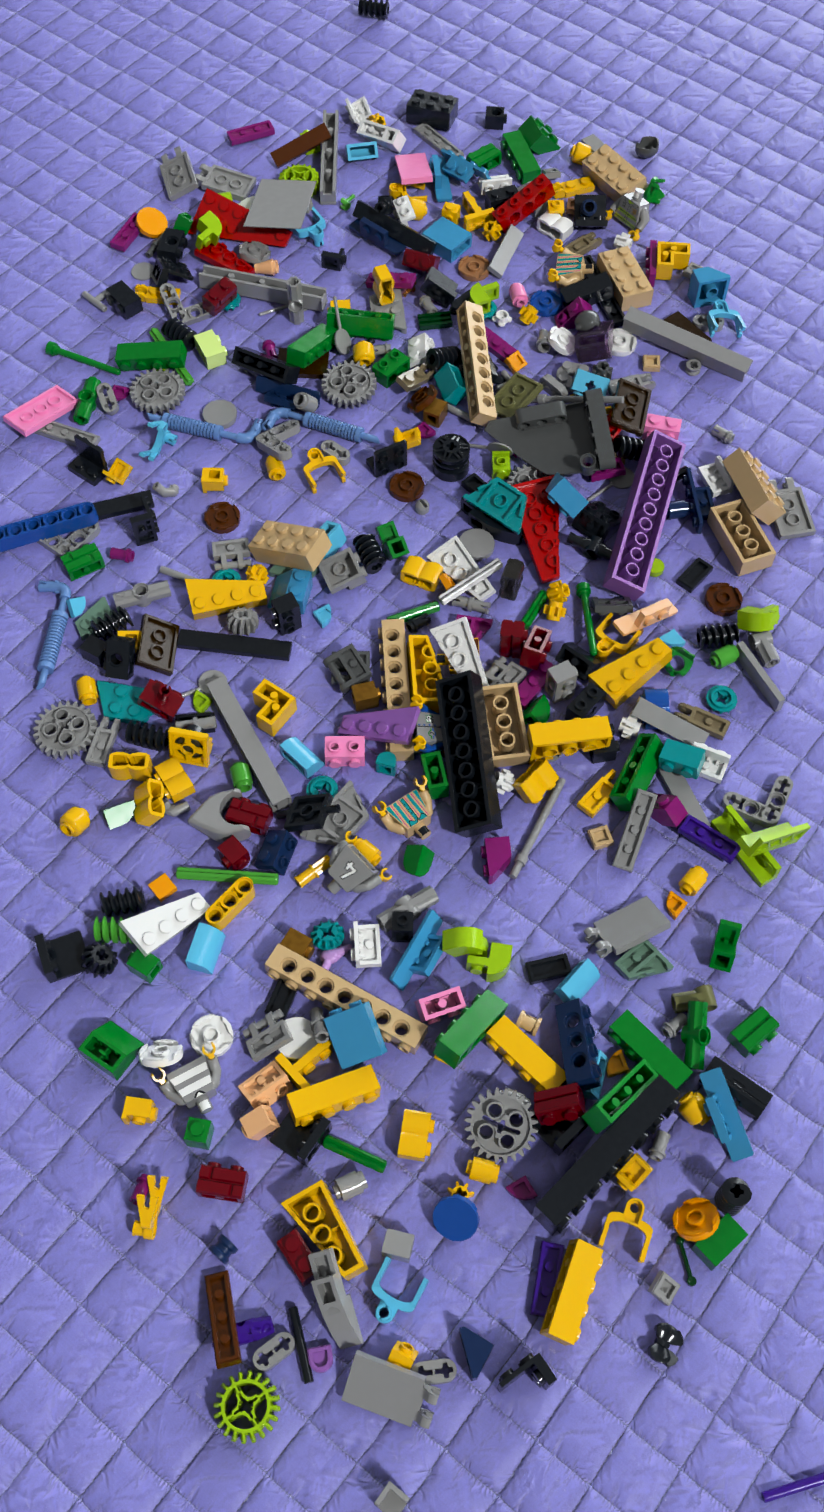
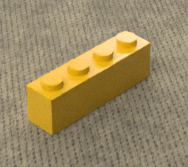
[485,1015,567,1092]
[286,1064,381,1127]
[539,1238,603,1345]

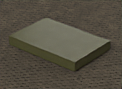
[494,372,544,418]

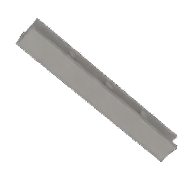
[320,110,339,205]
[198,264,328,312]
[622,306,753,382]
[206,676,292,814]

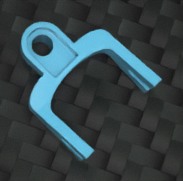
[288,207,326,247]
[706,299,746,338]
[139,420,178,462]
[371,1256,429,1324]

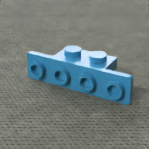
[441,148,491,184]
[429,155,452,202]
[389,909,443,991]
[699,1067,754,1162]

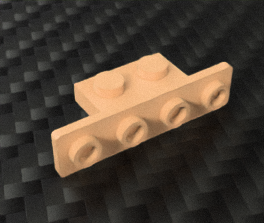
[612,598,678,636]

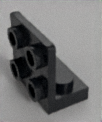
[574,195,608,229]
[151,257,193,287]
[420,266,458,309]
[67,434,108,487]
[366,440,407,478]
[129,491,160,546]
[571,501,622,540]
[34,931,87,983]
[270,1111,332,1167]
[531,1111,589,1156]
[497,1353,557,1392]

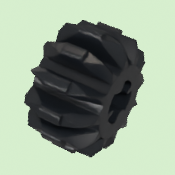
[81,941,118,978]

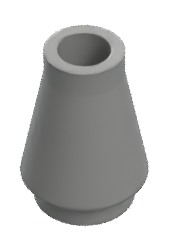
[536,329,552,353]

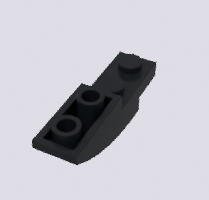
[461,497,523,545]

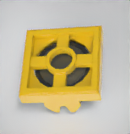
[168,724,213,768]

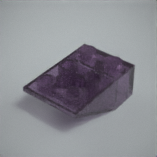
[574,320,614,363]

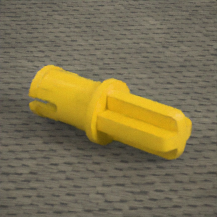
[294,855,330,888]

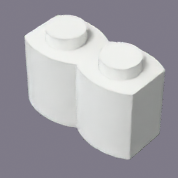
[536,211,574,242]

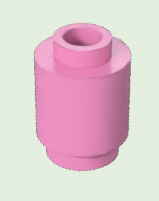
[509,283,528,308]

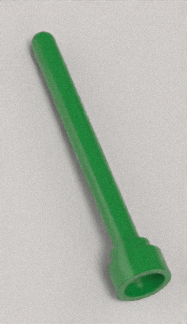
[45,341,121,375]
[575,582,597,656]

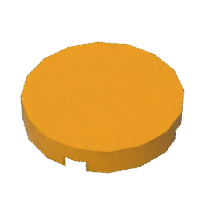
[136,207,168,238]
[672,1197,720,1242]

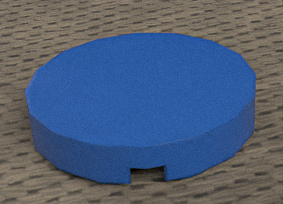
[530,290,562,317]
[432,1194,480,1241]

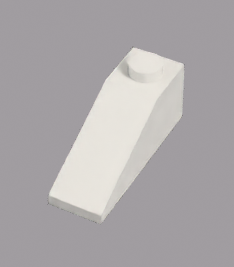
[356,119,407,153]

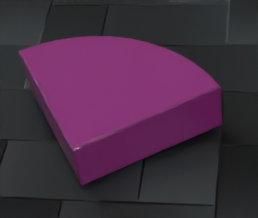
[112,384,130,401]
[416,421,436,439]
[505,1176,538,1201]

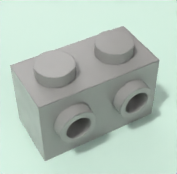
[544,660,578,704]

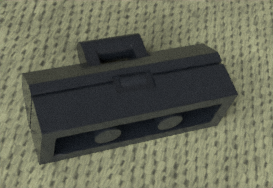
[699,1056,773,1121]

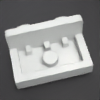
[345,96,372,127]
[478,174,512,195]
[392,195,416,227]
[408,332,435,368]
[697,455,735,498]
[692,742,731,784]
[350,921,382,968]

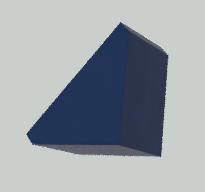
[459,1327,494,1381]

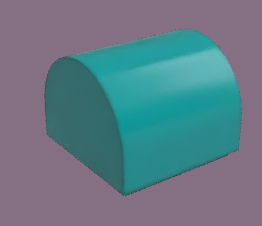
[375,751,397,777]

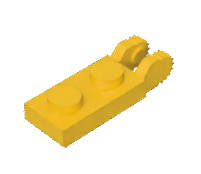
[552,176,595,199]
[135,284,181,305]
[577,769,617,818]

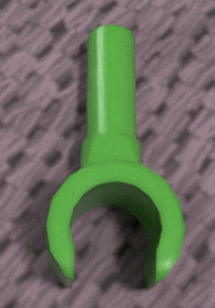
[340,194,355,211]

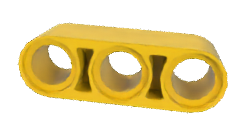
[205,877,255,931]

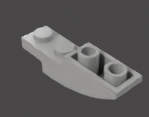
[308,1247,364,1350]

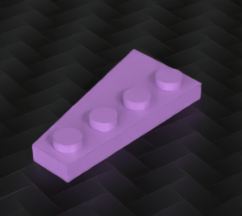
[337,706,421,745]

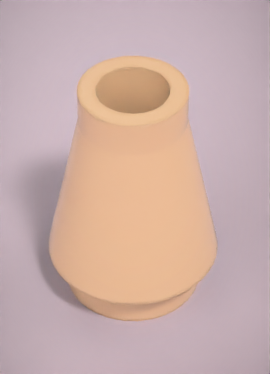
[254,259,279,275]

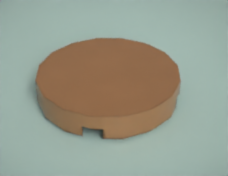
[458,255,490,282]

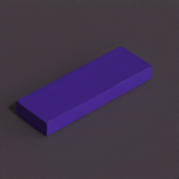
[677,814,741,864]
[530,1241,565,1318]

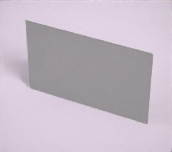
[243,179,317,229]

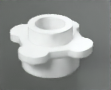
[492,310,512,327]

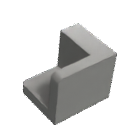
[381,1228,415,1263]
[374,1481,410,1512]

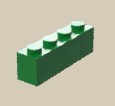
[500,130,541,185]
[327,307,395,341]
[286,323,338,369]
[115,340,187,371]
[609,733,664,811]
[433,989,508,1069]
[607,1009,693,1090]
[581,1059,658,1134]

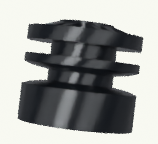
[433,434,470,482]

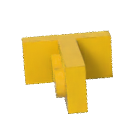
[462,191,494,232]
[275,1039,333,1090]

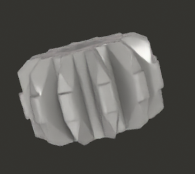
[227,606,259,636]

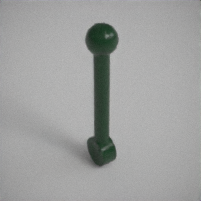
[675,1236,697,1287]

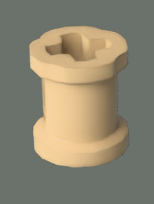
[516,1010,542,1037]

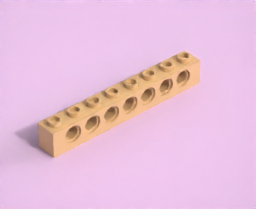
[456,300,497,427]
[378,619,414,761]
[264,943,428,1055]

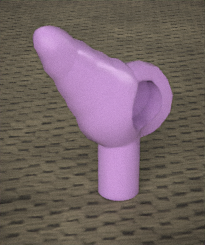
[320,944,352,971]

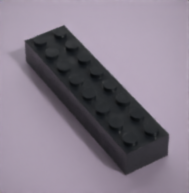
[435,670,503,838]
[532,1074,681,1236]

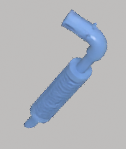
[261,407,380,444]
[146,412,264,444]
[36,580,71,690]

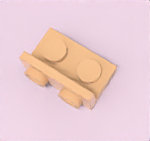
[237,1060,293,1110]

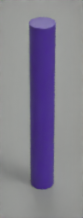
[761,1472,824,1503]

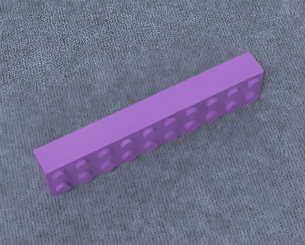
[602,429,686,601]

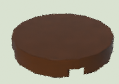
[407,384,438,414]
[389,471,425,502]
[204,502,241,534]
[704,583,743,616]

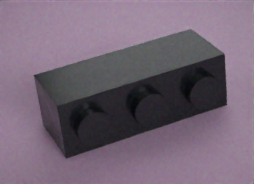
[560,272,614,308]

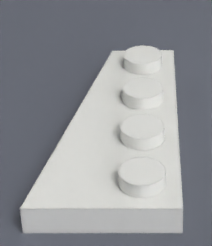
[426,535,496,601]
[430,617,489,686]
[118,892,210,957]

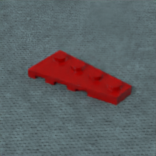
[194,242,255,274]

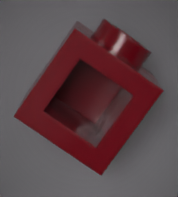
[217,835,250,870]

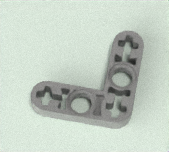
[160,283,214,326]
[256,420,301,461]
[37,522,101,559]
[721,776,793,828]

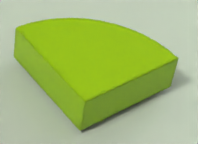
[193,690,213,713]

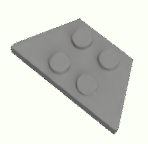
[369,288,407,334]
[300,780,369,846]

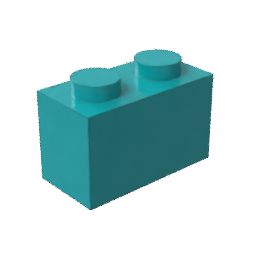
[434,362,467,406]
[659,738,706,779]

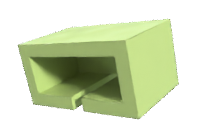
[193,329,228,370]

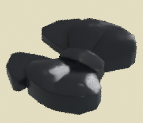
[647,1323,683,1367]

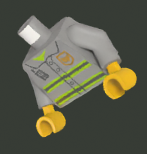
[606,188,650,241]

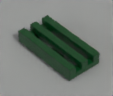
[417,311,453,331]

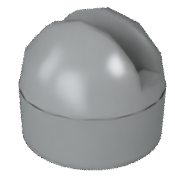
[415,499,429,515]

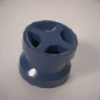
[208,1234,238,1265]

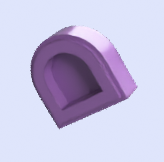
[307,1344,333,1373]

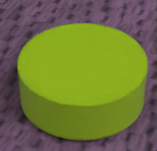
[650,558,664,577]

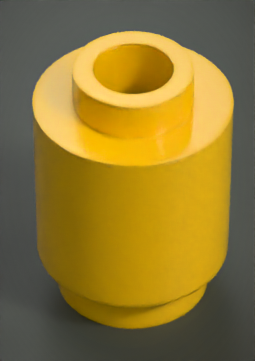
[265,455,286,481]
[76,676,98,706]
[353,838,382,867]
[678,865,708,896]
[465,1156,500,1185]

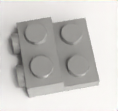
[318,547,368,594]

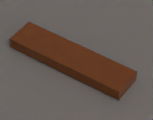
[270,123,332,168]
[204,1270,242,1369]

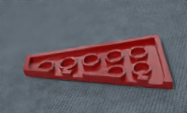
[188,188,293,248]
[511,475,560,584]

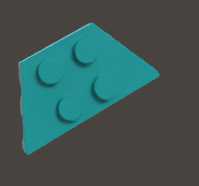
[463,477,527,535]
[97,681,154,726]

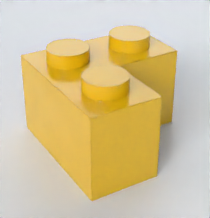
[655,241,690,280]
[252,678,297,737]

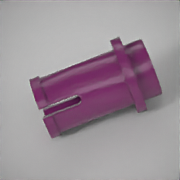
[262,340,278,359]
[110,547,135,563]
[129,1174,149,1206]

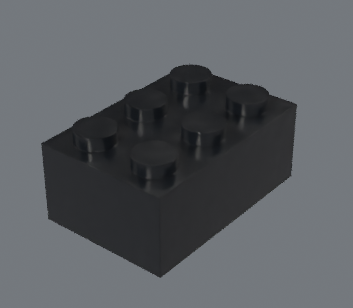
[406,89,459,131]

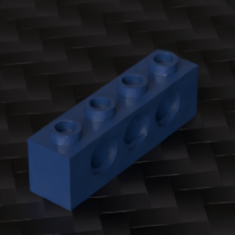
[555,998,602,1092]

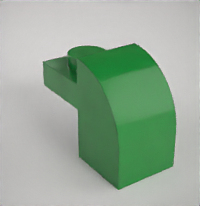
[375,521,410,561]
[709,919,742,973]

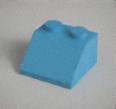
[687,267,731,308]
[545,472,589,518]
[268,568,313,614]

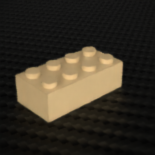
[582,144,647,202]
[596,246,654,312]
[722,447,786,526]
[707,498,776,577]
[248,520,332,572]
[483,682,531,768]

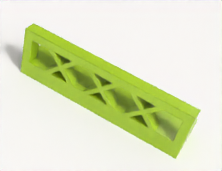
[710,804,782,887]
[736,822,811,858]

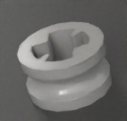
[685,359,701,376]

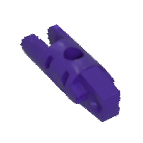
[212,1316,274,1348]

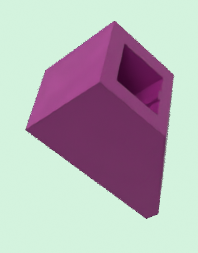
[554,296,593,329]
[651,793,688,827]
[480,836,512,884]

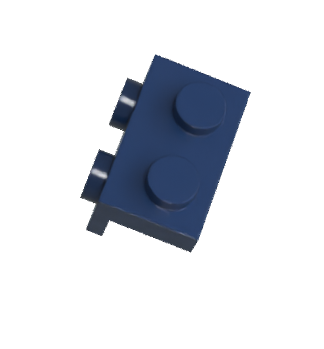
[254,830,298,876]

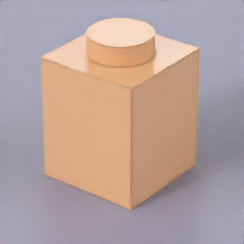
[239,1104,280,1141]

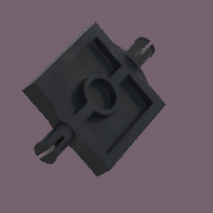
[276,793,341,832]

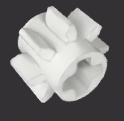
[613,232,633,249]
[618,714,642,740]
[495,768,515,795]

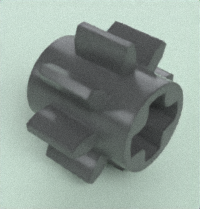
[592,361,613,379]

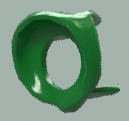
[642,176,665,204]
[664,646,695,677]

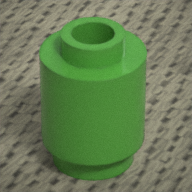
[709,644,740,669]
[229,761,253,793]

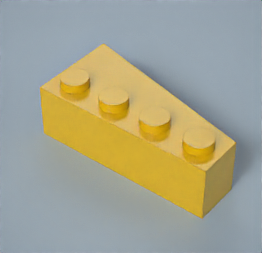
[185,579,267,620]
[406,635,443,713]
[588,637,672,709]
[527,715,613,765]
[281,1180,369,1281]

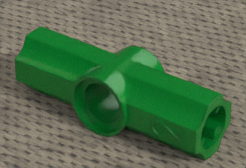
[73,376,101,426]
[681,1001,711,1070]

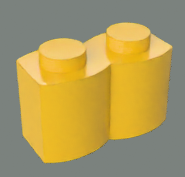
[372,264,395,306]
[400,556,443,592]
[108,752,153,781]
[153,756,196,803]
[512,759,559,804]
[134,778,165,827]
[397,1109,435,1162]

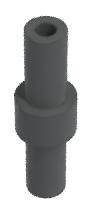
[145,233,164,258]

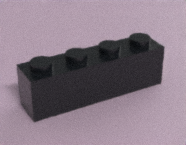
[231,346,300,384]

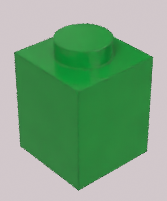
[126,948,163,984]
[183,1117,214,1150]

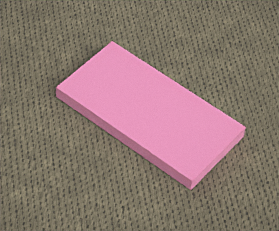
[395,153,433,185]
[3,385,79,437]

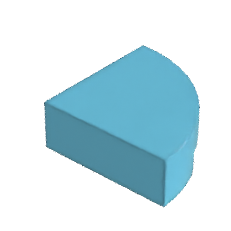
[66,596,86,619]
[313,604,332,629]
[659,629,686,647]

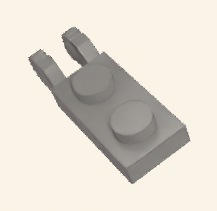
[607,373,656,396]
[85,716,121,768]

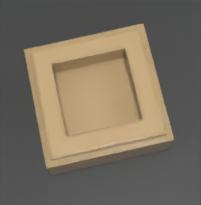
[642,355,660,372]
[587,825,614,851]

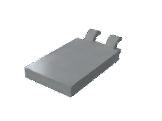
[159,146,199,202]
[195,164,257,201]
[768,477,816,540]
[584,896,671,958]
[341,1350,441,1429]

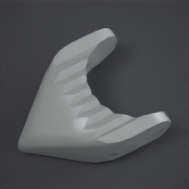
[188,788,251,843]

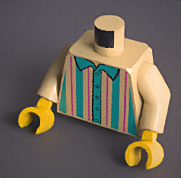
[548,239,594,288]
[372,775,433,840]

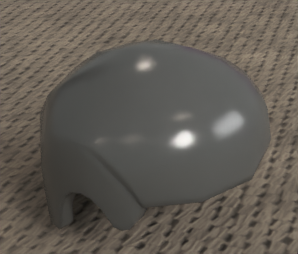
[635,136,659,158]
[575,310,601,331]

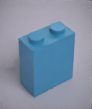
[422,216,472,263]
[324,1000,388,1070]

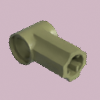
[671,985,718,1014]

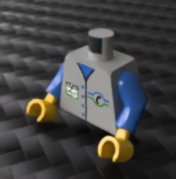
[410,694,444,753]

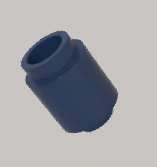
[579,199,597,218]
[666,500,690,520]

